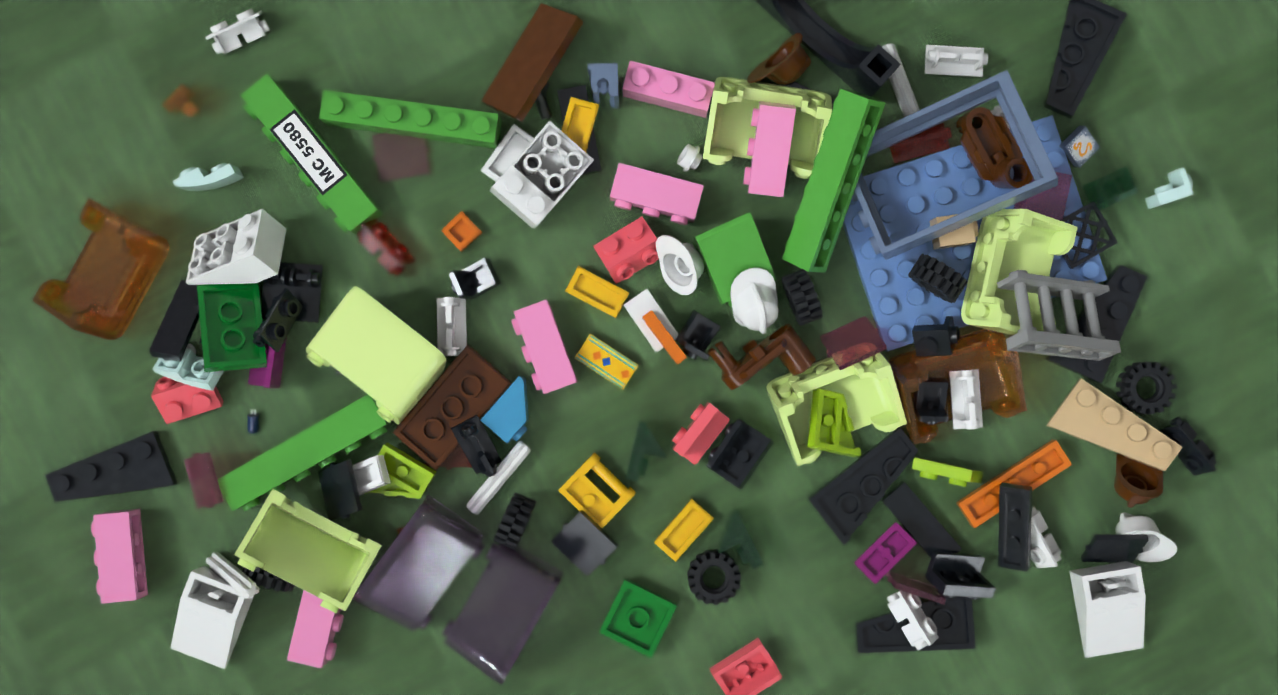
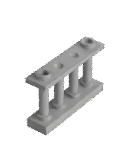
[997,270,1121,361]

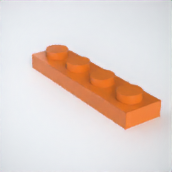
[956,439,1073,528]

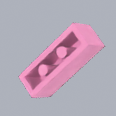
[622,61,715,118]
[743,101,796,197]
[610,163,704,225]
[511,299,578,394]
[91,509,148,604]
[287,590,344,668]

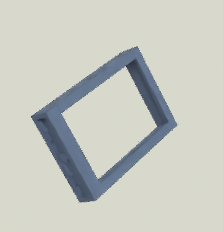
[852,70,1058,260]

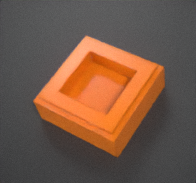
[441,211,483,252]

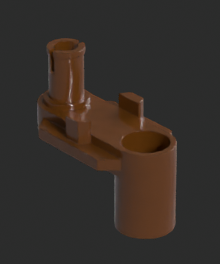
[956,107,1033,189]
[707,324,816,390]

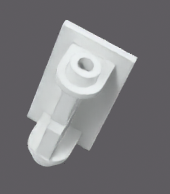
[205,8,270,55]
[924,45,988,77]
[437,297,467,356]
[949,369,983,429]
[1030,506,1062,568]
[887,586,939,651]

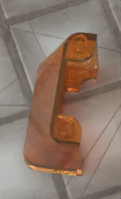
[32,198,170,341]
[889,329,1027,444]

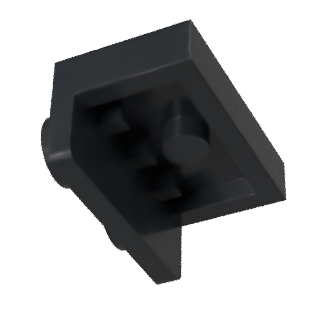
[706,418,774,490]
[925,551,996,600]

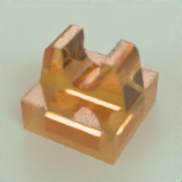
[161,84,200,118]

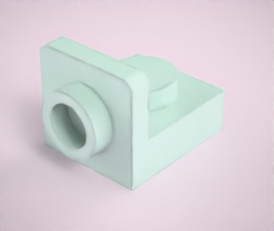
[1145,167,1193,209]

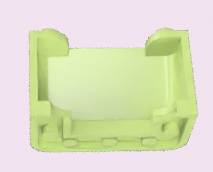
[703,77,833,179]
[961,209,1078,335]
[306,286,446,425]
[766,344,907,466]
[234,489,382,613]

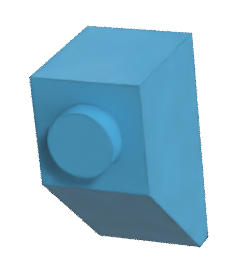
[480,376,529,443]

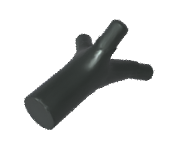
[535,82,552,120]

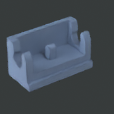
[588,63,619,109]

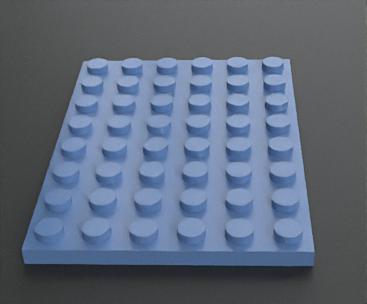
[843,115,1107,352]

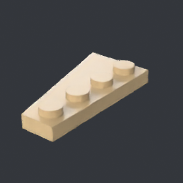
[1045,378,1183,471]

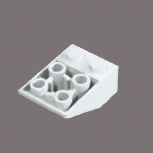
[490,121,594,229]
[186,209,286,285]
[1069,561,1146,658]
[171,566,255,669]

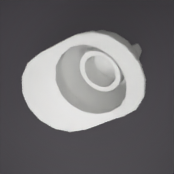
[656,235,704,295]
[730,267,779,334]
[1115,512,1177,562]

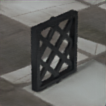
[1060,201,1118,269]

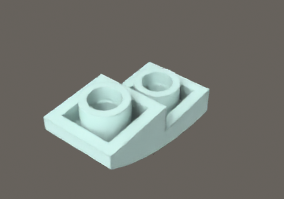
[172,163,244,191]
[153,348,224,391]

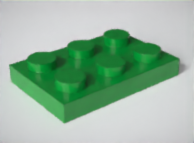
[197,283,267,372]

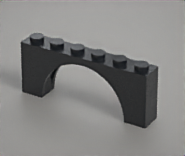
[755,0,901,97]

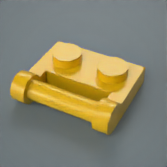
[558,452,636,528]

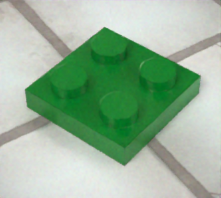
[599,578,677,658]

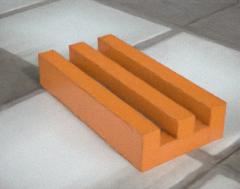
[642,310,687,365]

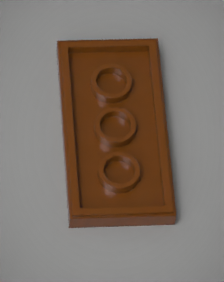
[481,3,583,122]
[392,345,513,471]

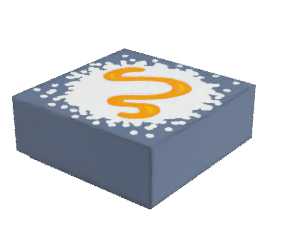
[1059,126,1100,168]

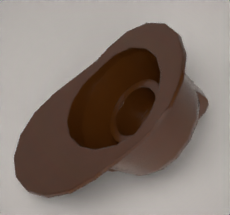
[747,33,811,85]
[1114,453,1164,508]

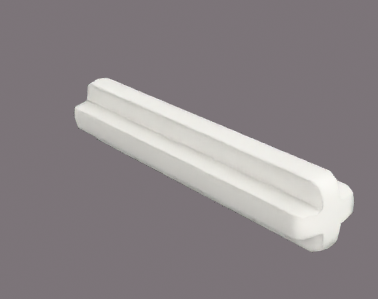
[882,43,920,117]
[466,441,531,515]
[206,552,259,599]

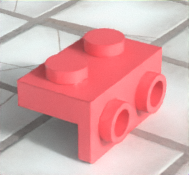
[593,216,659,284]
[151,377,224,424]
[672,402,730,465]
[709,637,783,695]

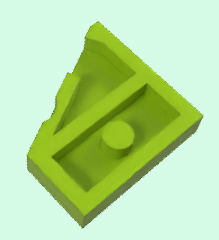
[807,388,861,457]
[364,442,437,499]
[912,457,983,487]

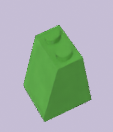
[693,212,777,307]

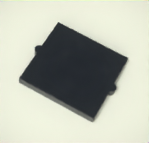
[318,460,363,521]
[551,510,619,577]
[1081,534,1148,563]

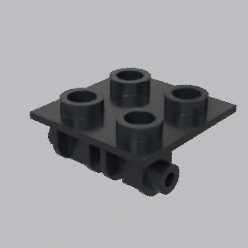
[261,262,323,323]

